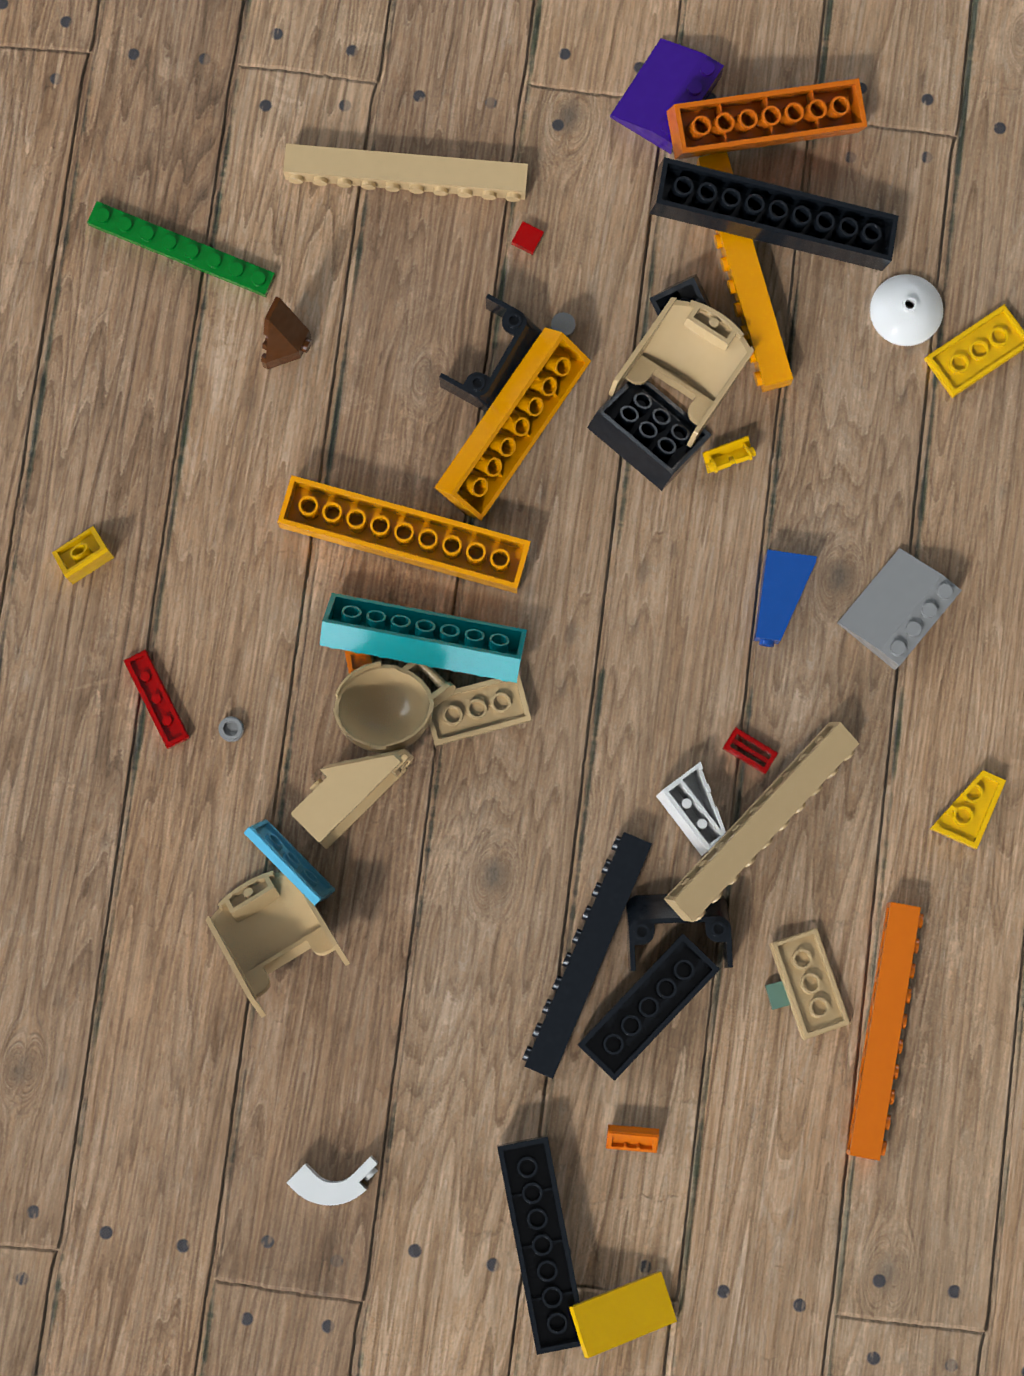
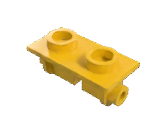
[702,435,756,474]

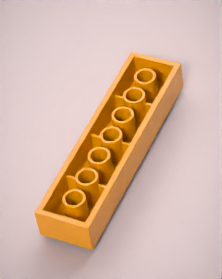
[434,327,591,521]

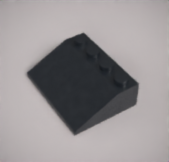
[587,381,712,491]

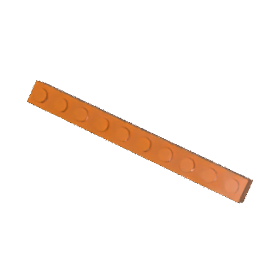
[846,902,924,1161]

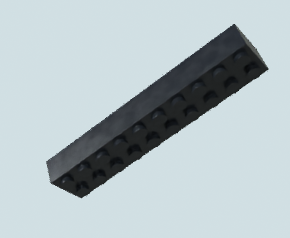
[649,157,899,271]

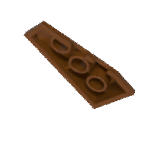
[261,296,313,369]

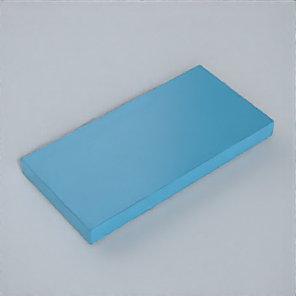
[244,819,335,905]

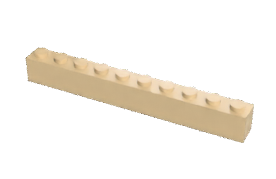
[283,144,528,202]
[664,722,859,922]

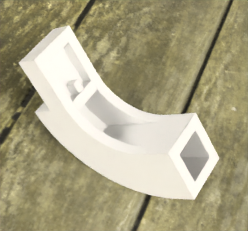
[287,1155,379,1205]

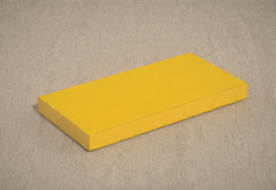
[924,304,1024,398]
[569,1271,677,1358]

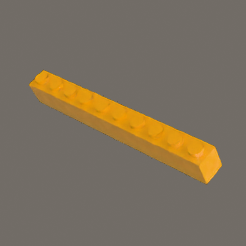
[697,152,793,393]

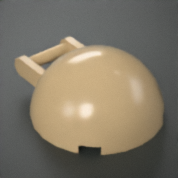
[333,661,456,754]

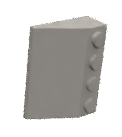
[837,548,962,670]

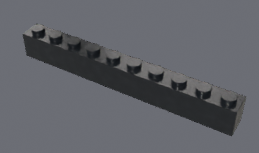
[522,832,652,1079]

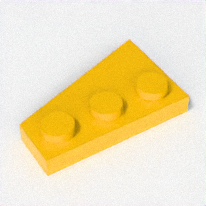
[930,770,1006,850]

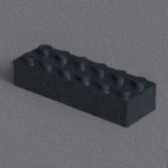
[577,934,720,1081]

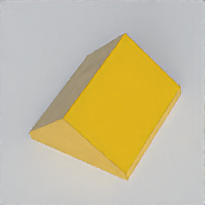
[52,526,114,584]

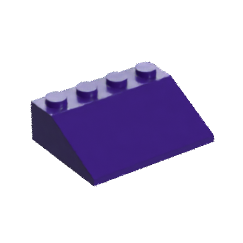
[610,38,724,154]

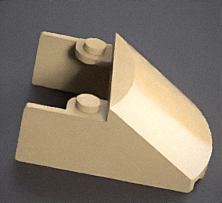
[609,297,754,447]
[291,749,414,849]
[206,871,350,1018]

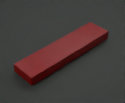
[123,649,190,749]

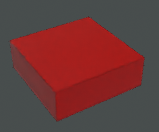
[511,221,544,255]

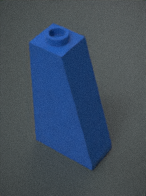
[754,550,817,647]

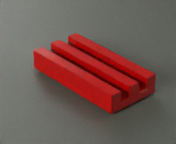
[722,727,778,775]

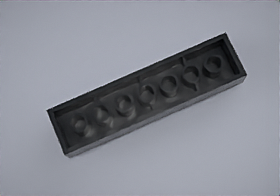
[497,1135,581,1355]

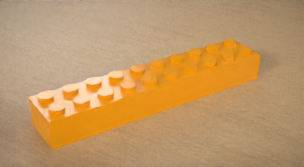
[277,475,531,594]

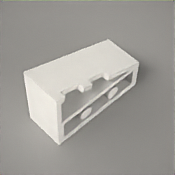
[656,762,726,856]

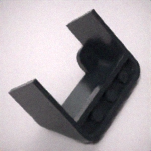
[439,294,542,412]
[626,894,733,972]

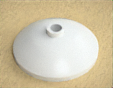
[870,274,943,346]

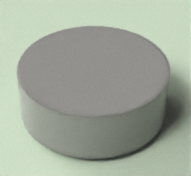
[551,312,576,337]
[218,716,244,742]

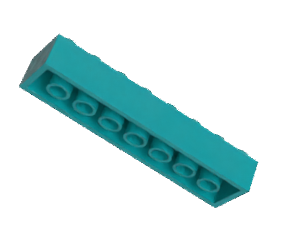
[320,593,527,683]

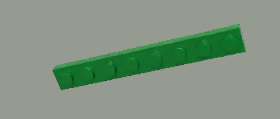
[87,201,276,297]

